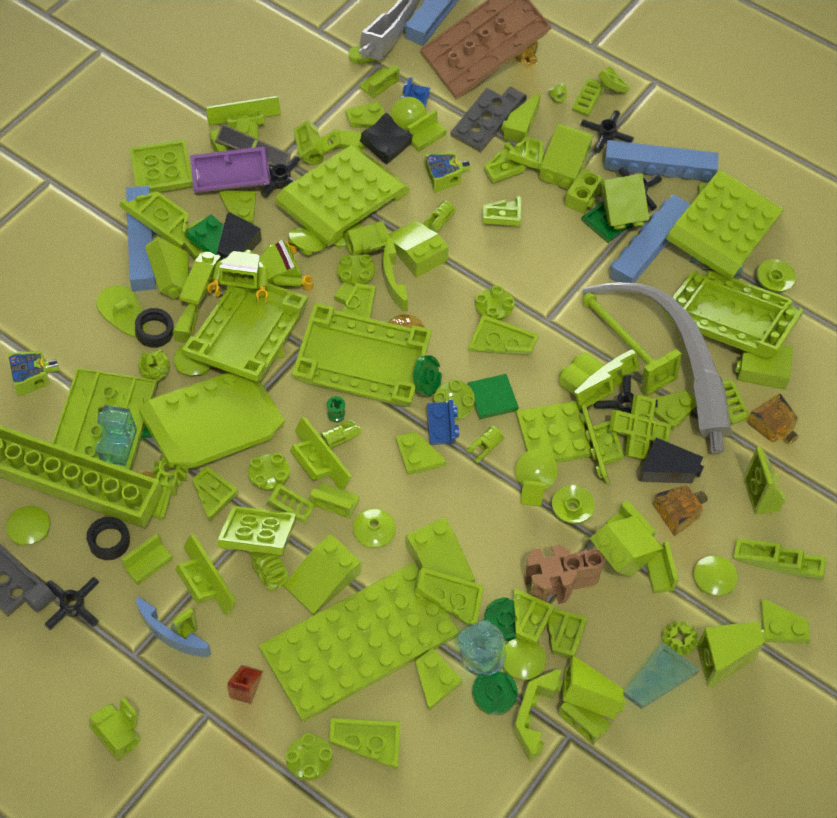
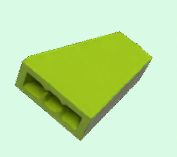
[145,237,189,299]
[735,345,793,390]
[563,656,626,720]

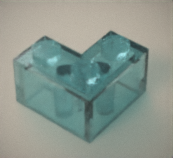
[95,405,137,466]

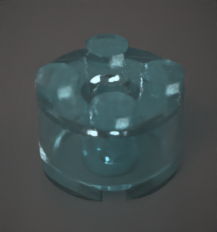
[458,620,507,676]

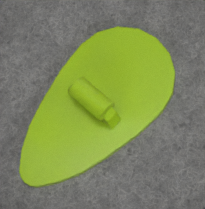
[96,285,146,338]

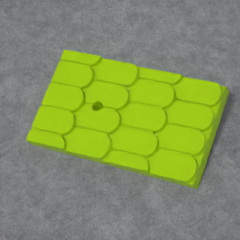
[52,368,158,470]

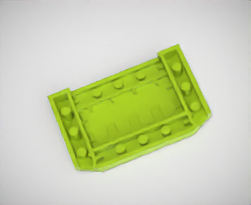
[664,270,803,358]
[139,372,285,468]

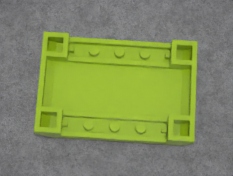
[276,145,410,247]
[666,169,784,280]
[182,283,308,382]
[292,302,432,406]

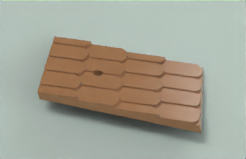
[420,0,551,99]

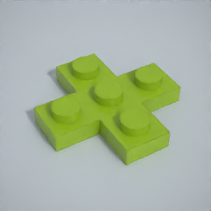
[609,395,671,461]

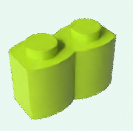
[558,352,605,396]

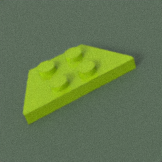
[119,191,189,249]

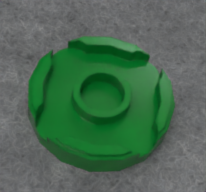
[413,355,442,396]
[484,597,517,641]
[472,670,518,716]

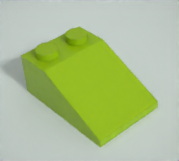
[388,220,449,278]
[743,446,785,515]
[406,517,475,582]
[283,533,361,615]

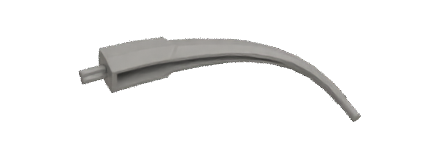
[359,0,420,60]
[583,282,732,454]

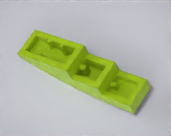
[575,349,640,410]
[734,539,827,580]

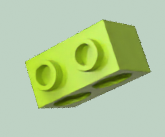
[564,168,603,214]

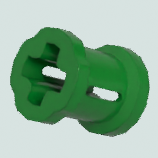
[327,396,346,423]

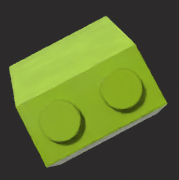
[539,123,593,189]
[600,174,649,230]
[590,516,664,577]
[697,621,766,687]

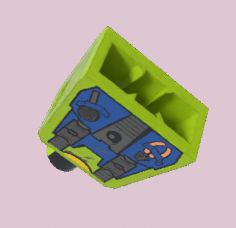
[424,152,470,193]
[8,351,59,396]

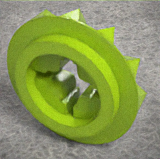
[662,621,698,656]

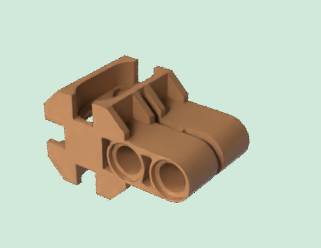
[523,544,605,604]

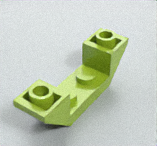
[514,669,563,762]

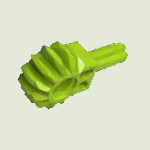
[152,455,189,520]
[247,551,288,591]

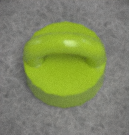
[548,83,567,103]

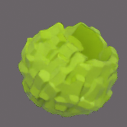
[138,349,170,381]

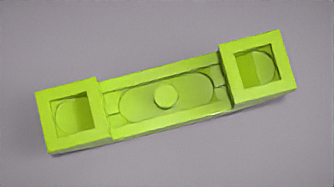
[383,237,408,311]

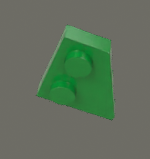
[185,214,224,255]

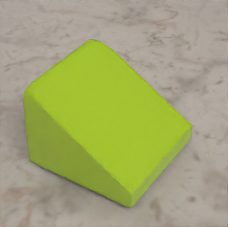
[520,480,545,507]

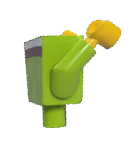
[260,239,314,291]
[207,250,268,303]

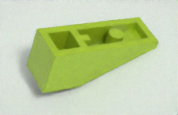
[501,93,541,143]
[179,252,221,305]

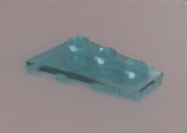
[623,643,700,709]

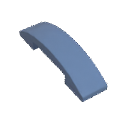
[136,597,211,657]

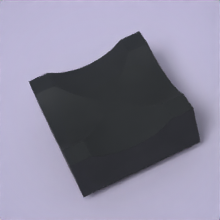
[360,113,413,164]

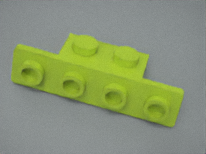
[206,96,280,129]
[580,404,625,484]
[290,417,352,490]
[175,534,236,615]

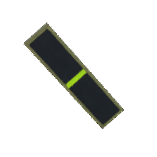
[215,124,291,167]

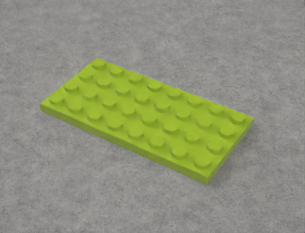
[258,562,460,723]

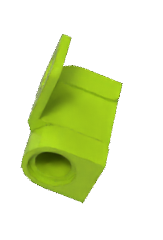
[293,120,342,165]
[343,221,389,256]
[89,697,141,761]

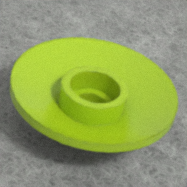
[757,259,796,292]
[552,485,595,524]
[353,509,396,548]

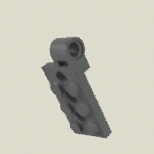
[451,87,527,153]
[0,544,55,617]

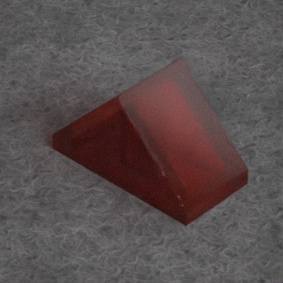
[227,665,263,704]

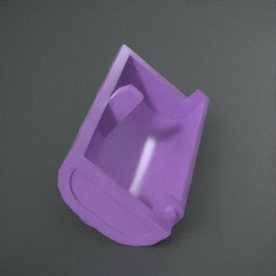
[190,146,270,193]

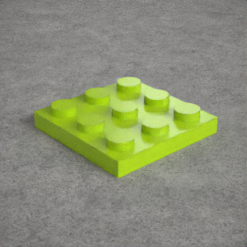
[129,139,193,193]
[516,401,592,463]
[217,506,297,555]

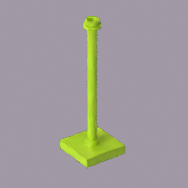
[582,292,681,397]

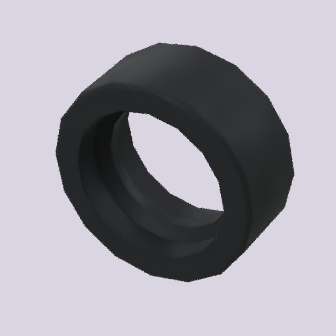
[135,308,173,348]
[86,517,130,560]

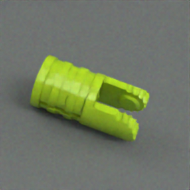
[423,201,456,232]
[320,420,362,449]
[465,426,504,463]

